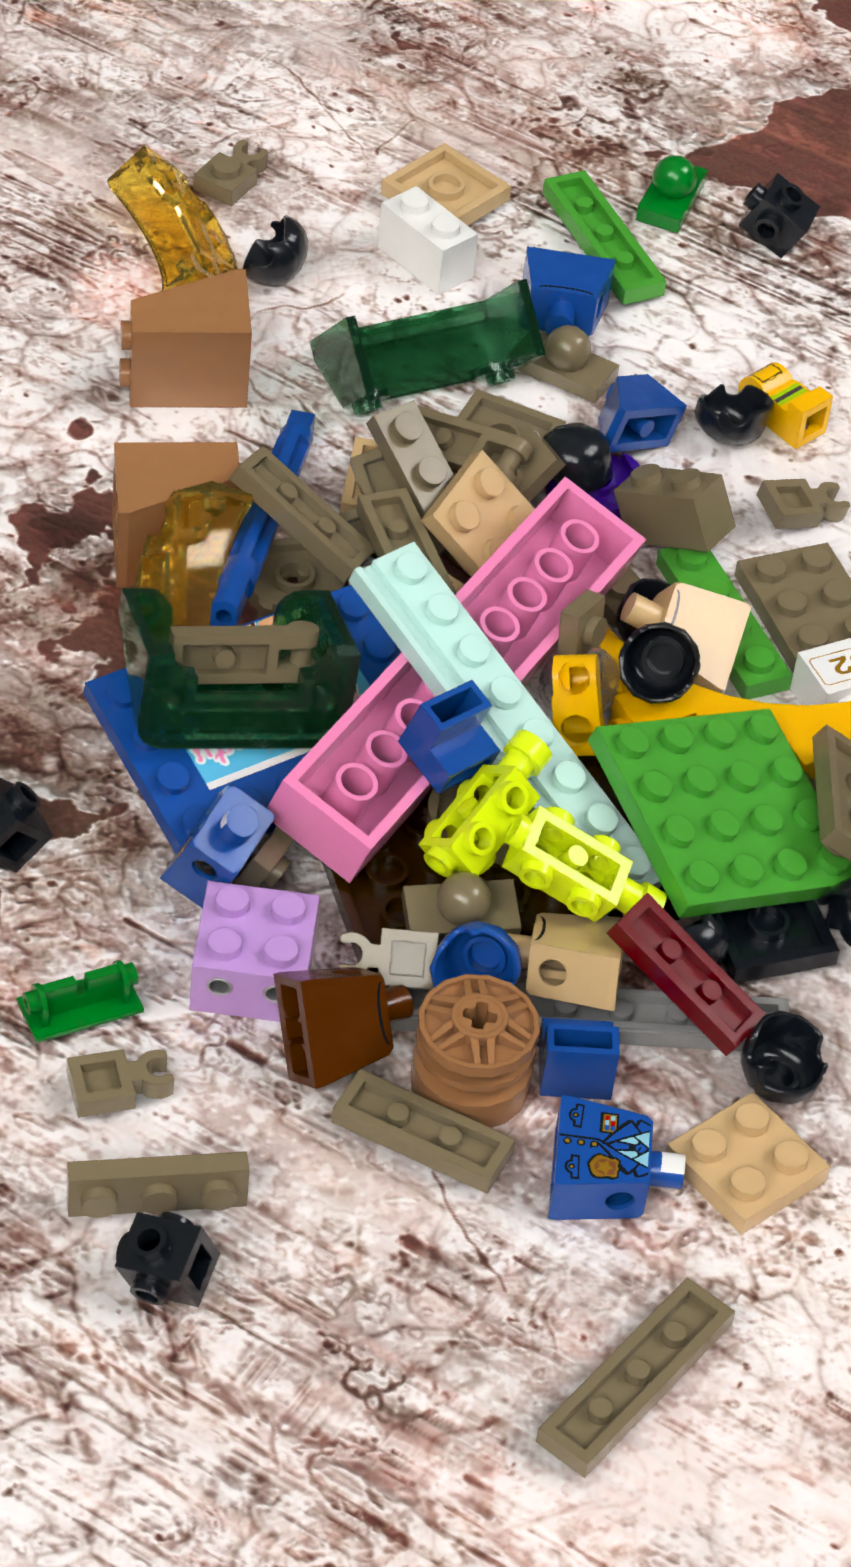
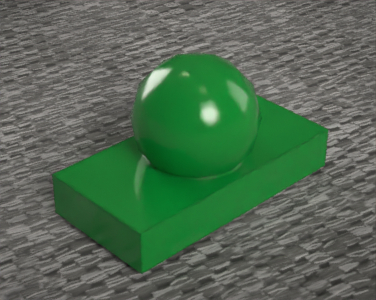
[635,155,708,233]

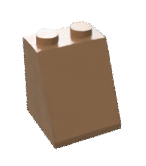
[119,269,252,408]
[112,442,247,588]

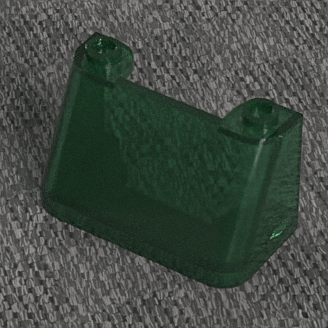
[118,588,361,749]

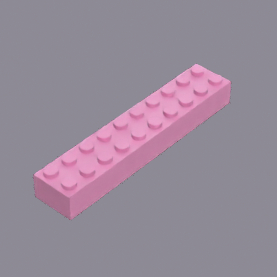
[267,477,646,883]

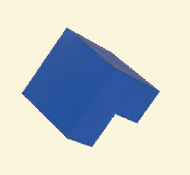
[398,680,501,794]
[539,1017,620,1100]

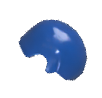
[430,921,522,988]

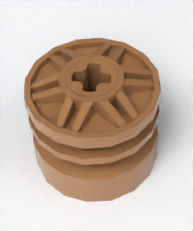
[411,974,540,1128]

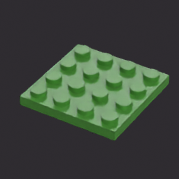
[588,709,851,918]

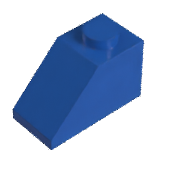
[598,374,687,452]

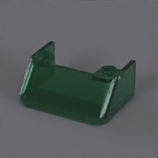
[309,279,546,416]

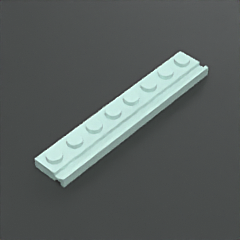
[348,542,662,916]

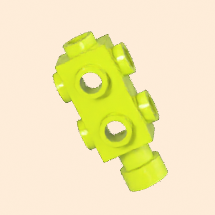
[418,729,552,877]
[502,806,667,922]

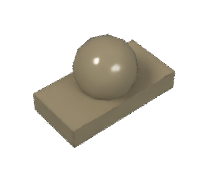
[511,325,619,403]
[401,871,522,943]

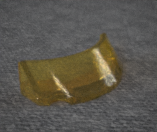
[107,145,238,291]
[135,481,253,660]

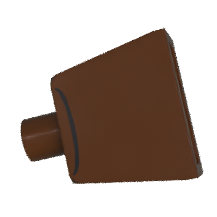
[273,967,413,1089]

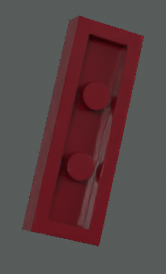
[606,892,767,1056]

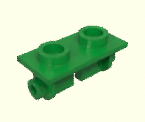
[16,960,144,1043]

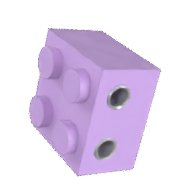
[189,881,320,1022]

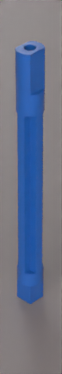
[210,410,315,626]

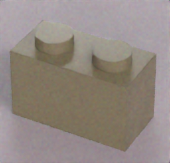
[614,464,736,552]

